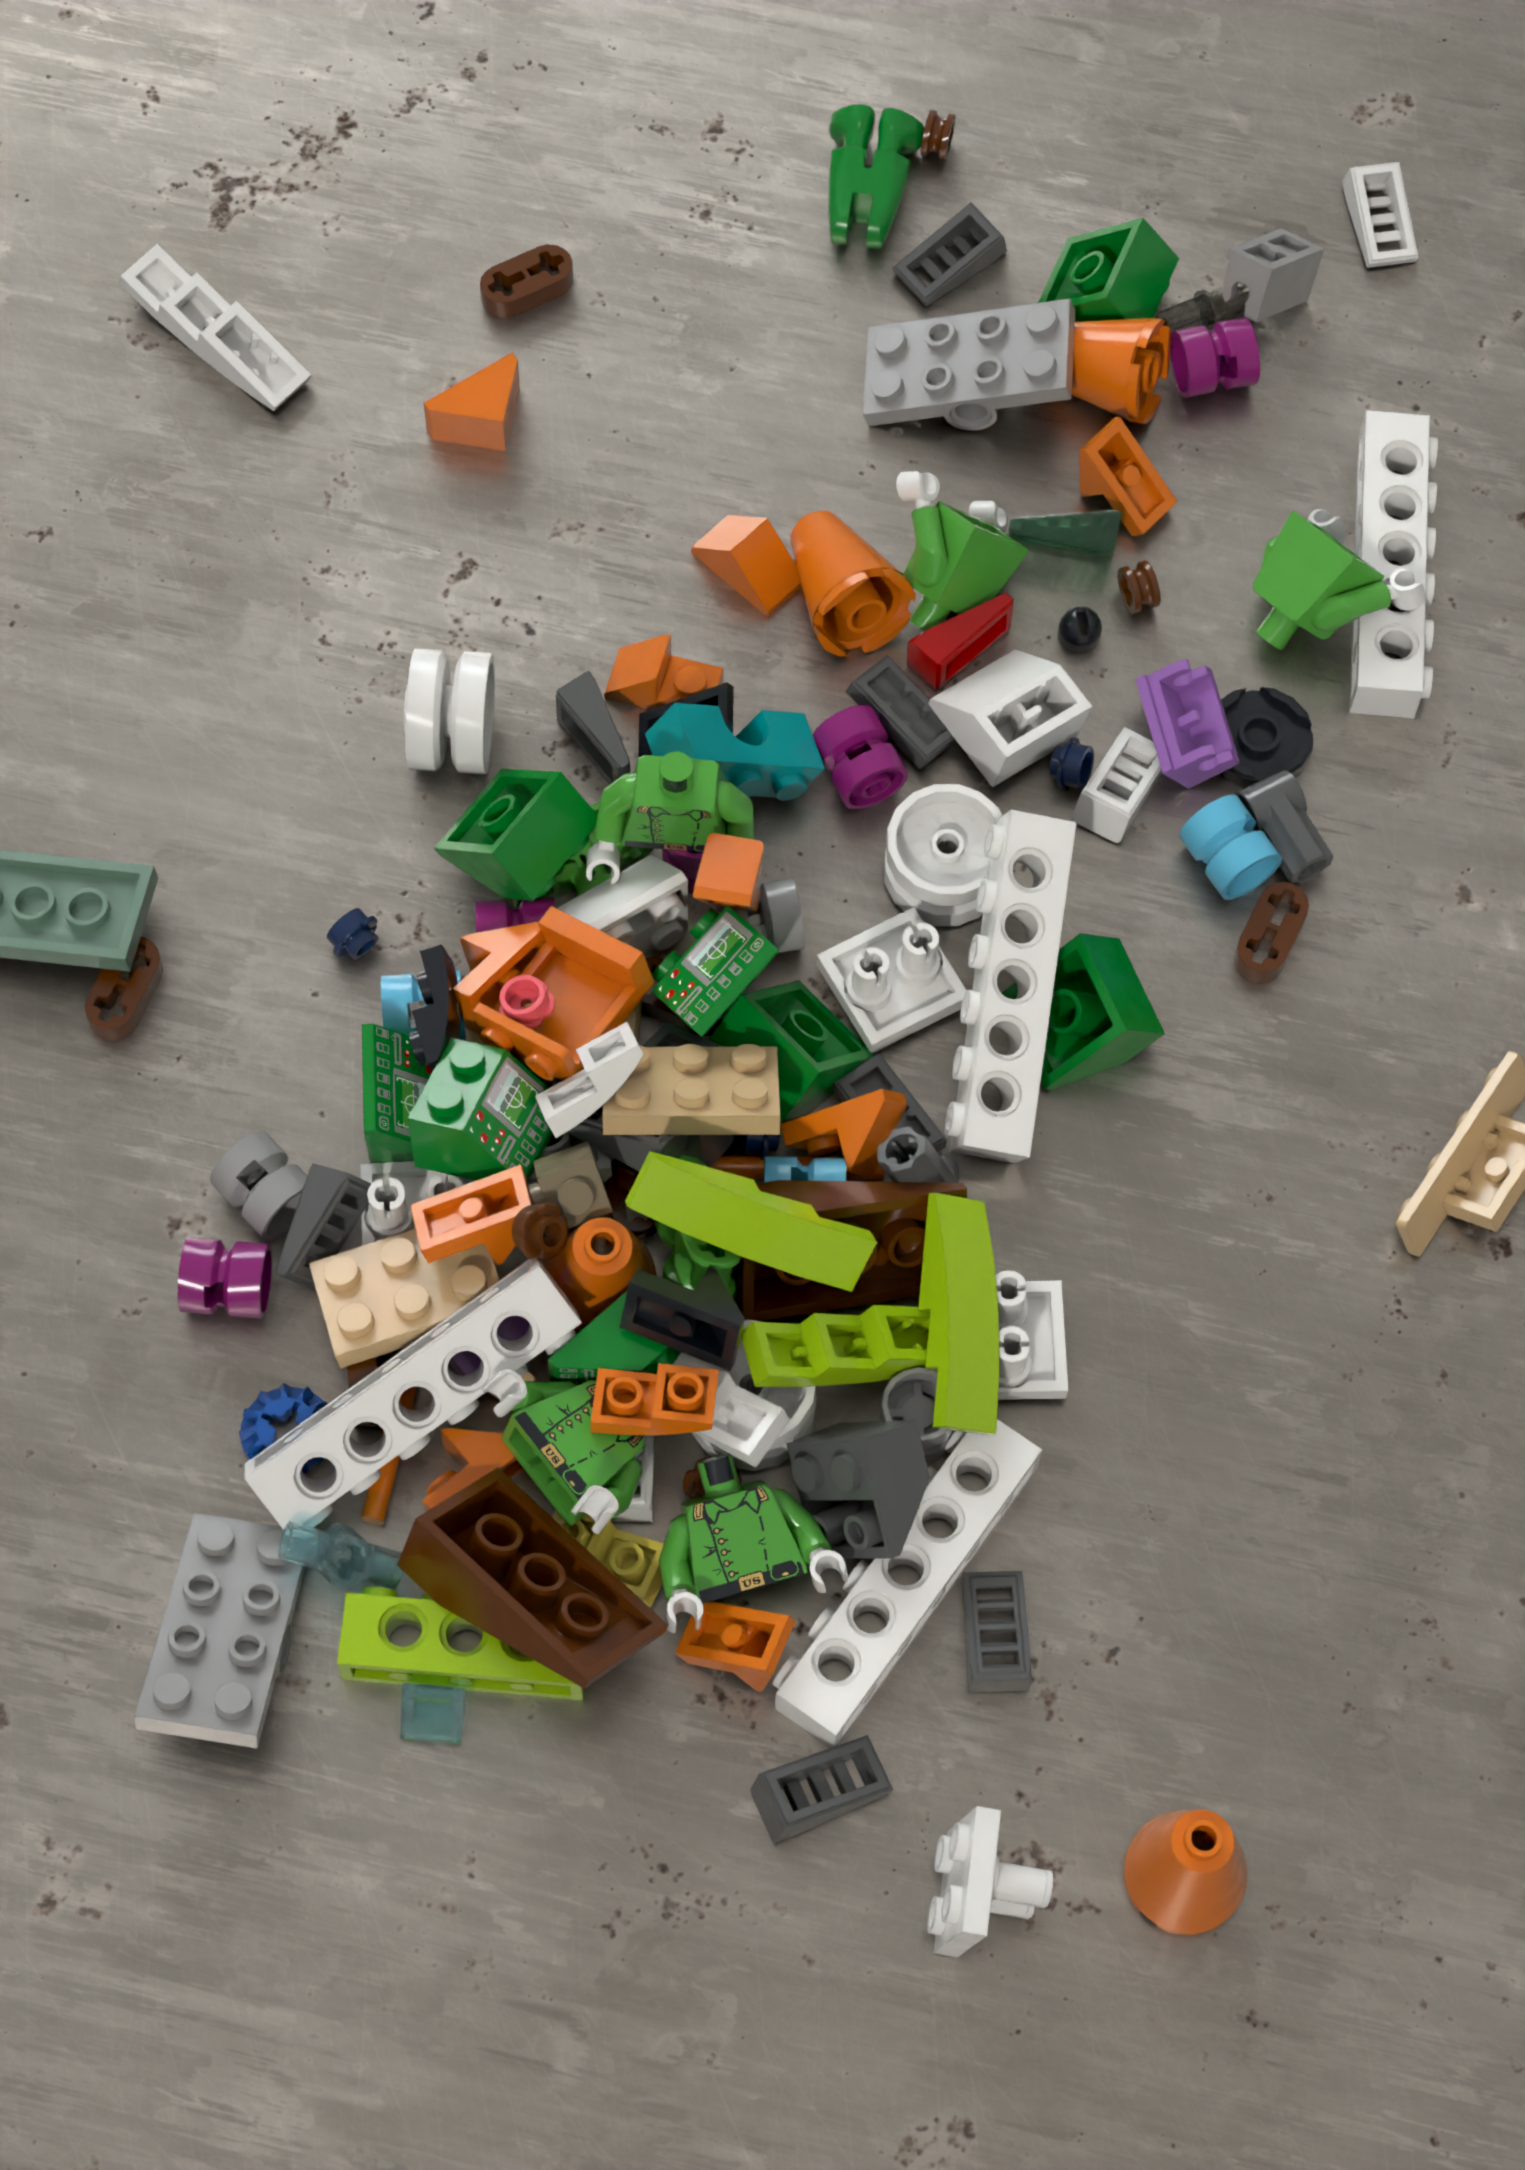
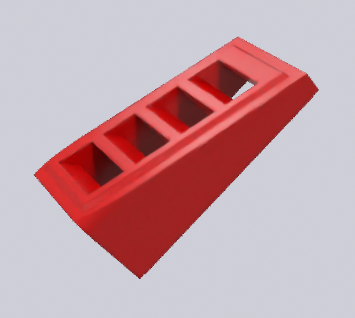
[906,593,1014,692]

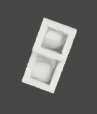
[535,1022,644,1138]
[672,1352,790,1468]

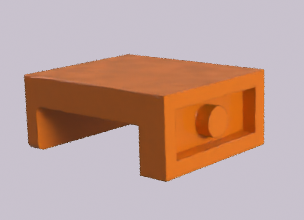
[472,906,654,1081]

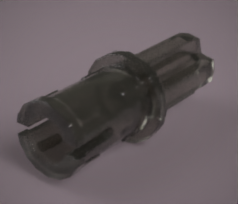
[1156,282,1249,333]

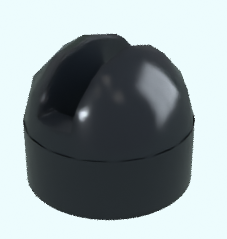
[1058,606,1102,654]

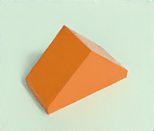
[424,353,520,451]
[691,515,802,617]

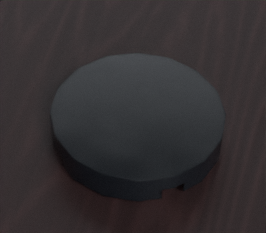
[1220,687,1314,788]

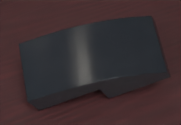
[409,944,461,1071]

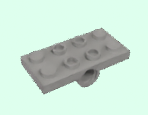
[863,299,1075,431]
[134,1513,312,1749]

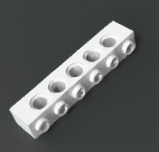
[1349,410,1438,719]
[944,809,1077,1163]
[244,1257,581,1535]
[772,1419,1043,1748]

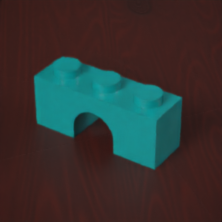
[645,703,825,801]

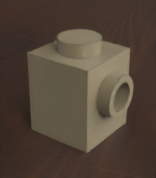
[528,1141,613,1228]

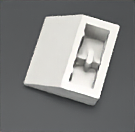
[928,649,1092,787]
[557,855,688,955]

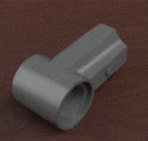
[1234,770,1334,884]
[878,1126,959,1183]

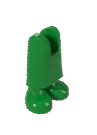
[828,104,924,250]

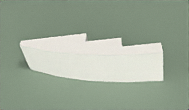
[119,244,311,411]

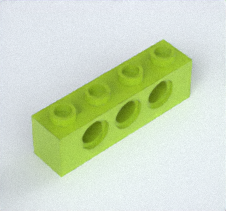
[337,1587,584,1700]

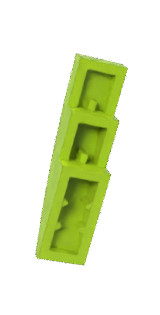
[625,1151,877,1292]
[918,1193,999,1435]
[741,1305,938,1387]

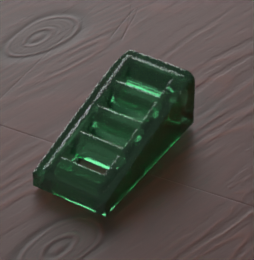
[1008,510,1122,558]

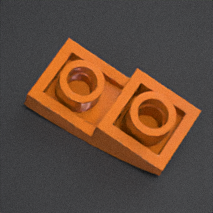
[591,1363,719,1435]

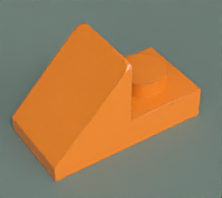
[1079,417,1178,536]
[604,634,724,710]
[693,833,764,912]
[453,922,545,1035]
[780,1089,907,1177]
[410,1165,533,1266]
[422,1428,525,1512]
[675,1601,796,1692]

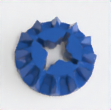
[239,1383,327,1474]

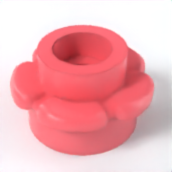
[499,975,555,1029]

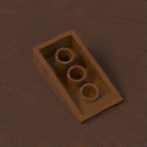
[732,1180,967,1321]
[397,1468,668,1689]

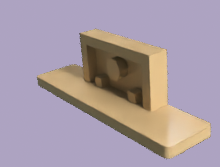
[1396,1051,1525,1257]

